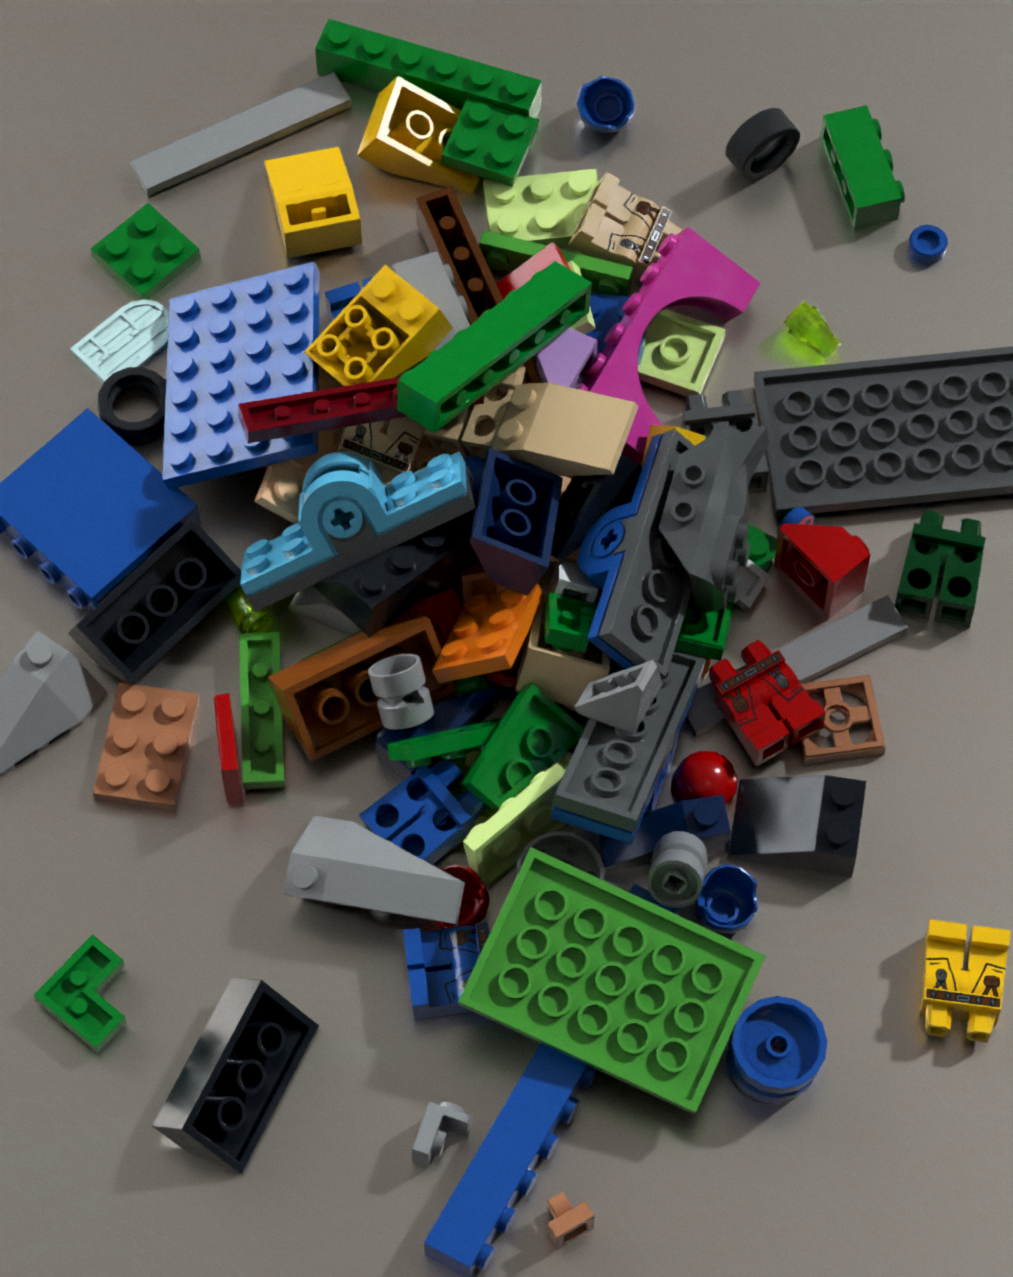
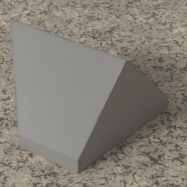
[574,660,663,734]

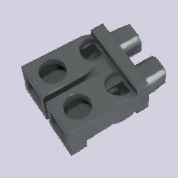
[682,390,769,494]

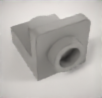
[412,1102,470,1168]

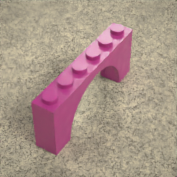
[575,227,760,465]

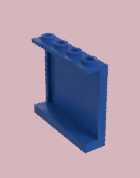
[0,408,201,611]

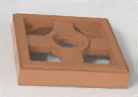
[799,675,886,765]

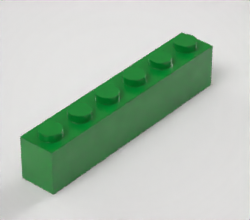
[315,19,542,118]
[397,261,592,433]

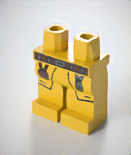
[920,919,1011,1043]

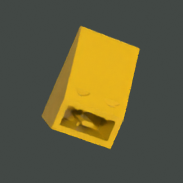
[264,147,362,258]
[304,264,453,386]

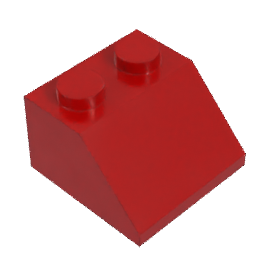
[774,523,871,620]

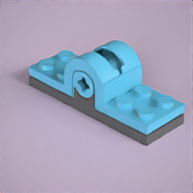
[240,451,476,612]

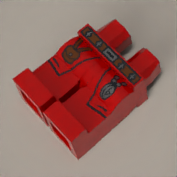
[709,640,826,766]

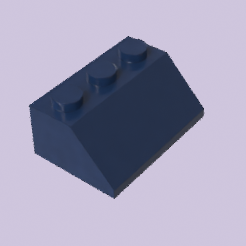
[470,448,563,596]

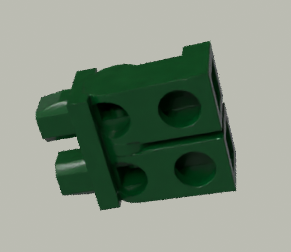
[895,510,986,627]

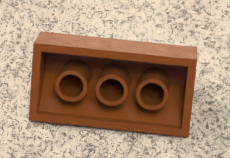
[267,607,457,762]

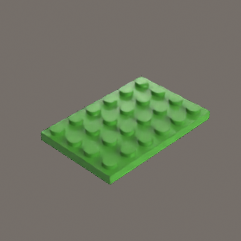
[458,847,766,1115]

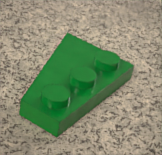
[461,683,584,809]

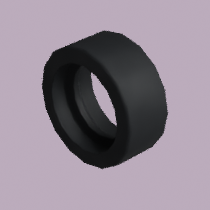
[725,108,800,180]
[98,367,166,445]

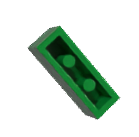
[820,105,905,229]

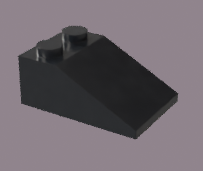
[728,775,866,877]

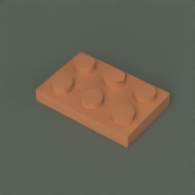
[93,682,200,812]

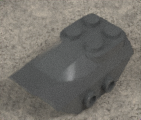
[659,425,769,613]

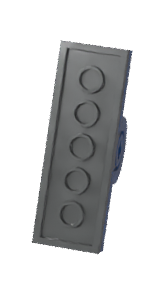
[578,429,694,678]
[550,650,706,844]

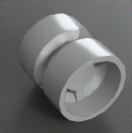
[368,654,434,730]
[647,831,708,908]

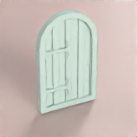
[70,299,169,383]

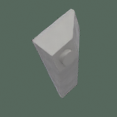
[0,631,107,777]
[283,815,465,924]

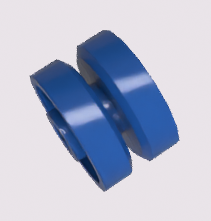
[726,996,827,1104]

